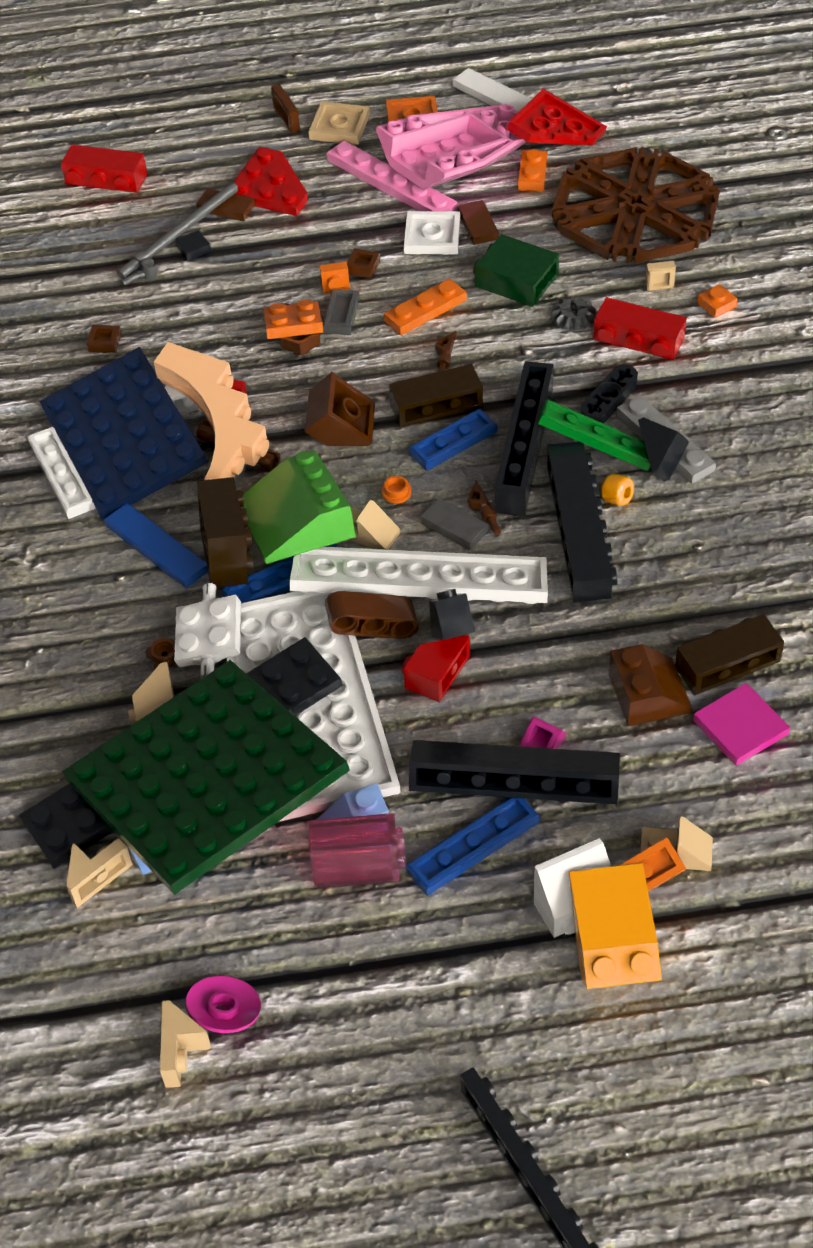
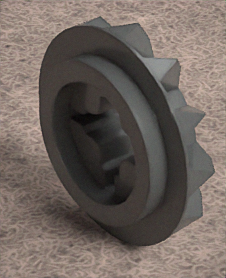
[551,296,596,330]

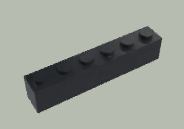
[495,361,554,517]
[547,441,617,602]
[409,740,620,805]

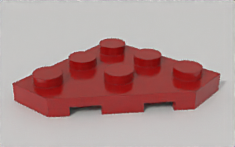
[506,88,607,146]
[233,146,308,216]

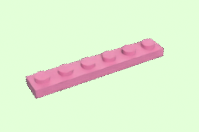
[327,141,458,211]

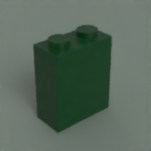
[473,234,559,307]

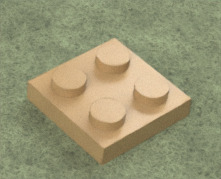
[309,101,370,145]

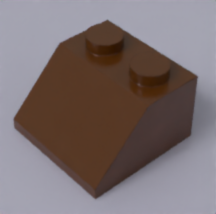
[304,372,375,446]
[609,644,693,726]

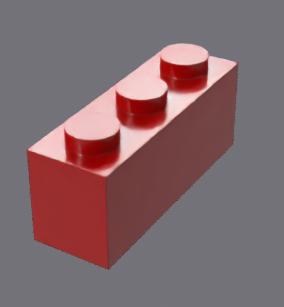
[61,144,147,193]
[593,297,687,360]

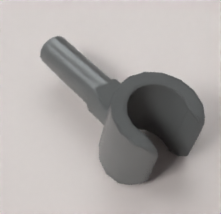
[121,258,158,286]

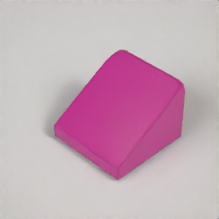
[518,716,567,749]

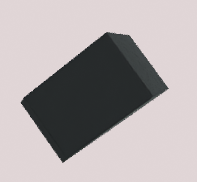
[638,417,690,482]

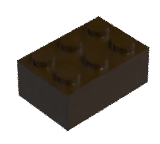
[197,477,253,587]

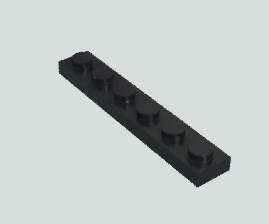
[460,1067,599,1248]

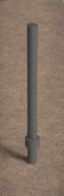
[117,182,238,279]

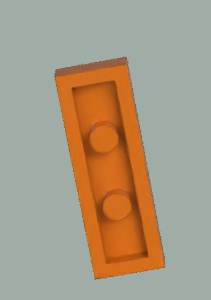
[384,278,467,336]

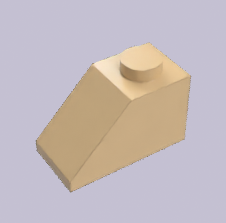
[128,662,174,725]

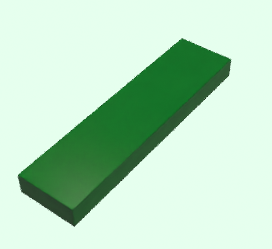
[538,399,651,471]

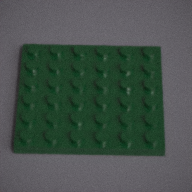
[62,660,350,895]

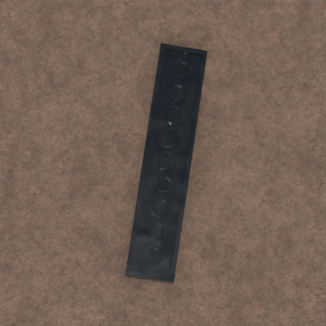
[19,637,343,869]

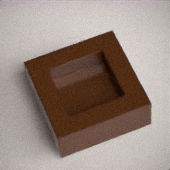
[347,248,380,278]
[87,325,121,353]
[280,333,321,355]

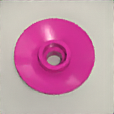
[186,976,261,1033]

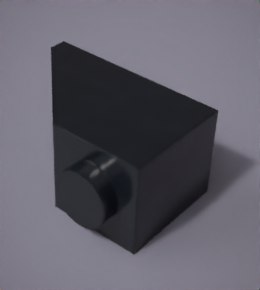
[429,588,476,640]

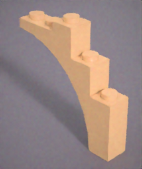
[154,342,269,480]

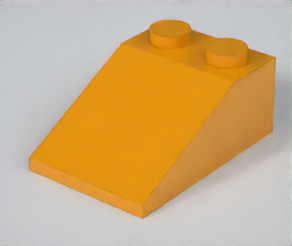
[569,863,662,989]

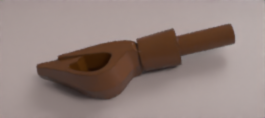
[435,331,457,372]
[467,480,501,535]

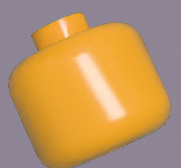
[600,473,634,506]

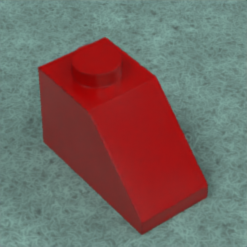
[402,635,470,703]

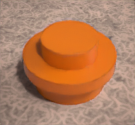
[381,476,412,504]

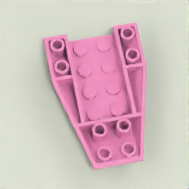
[376,104,526,190]

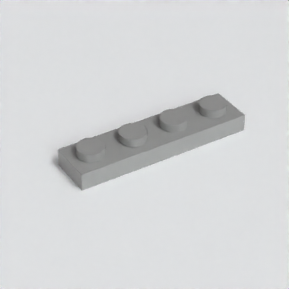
[617,395,716,484]

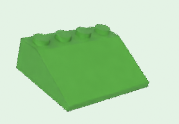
[243,450,356,564]

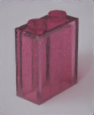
[308,813,406,889]

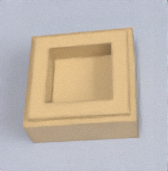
[645,261,676,291]

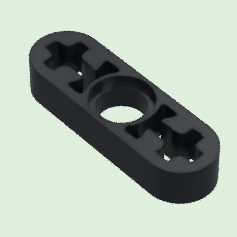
[580,365,638,424]

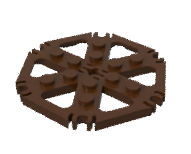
[552,147,720,264]

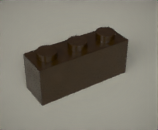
[389,364,483,428]
[675,614,784,696]

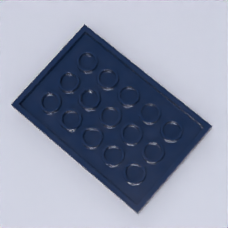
[39,347,208,520]

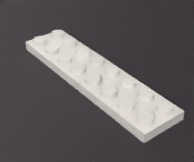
[290,547,548,604]

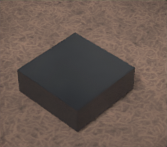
[175,230,212,261]

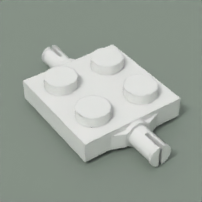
[174,583,241,679]

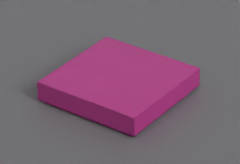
[693,683,790,766]

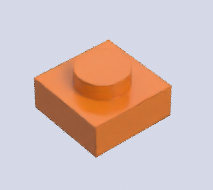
[320,261,350,293]
[697,284,738,318]

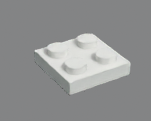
[404,211,460,255]

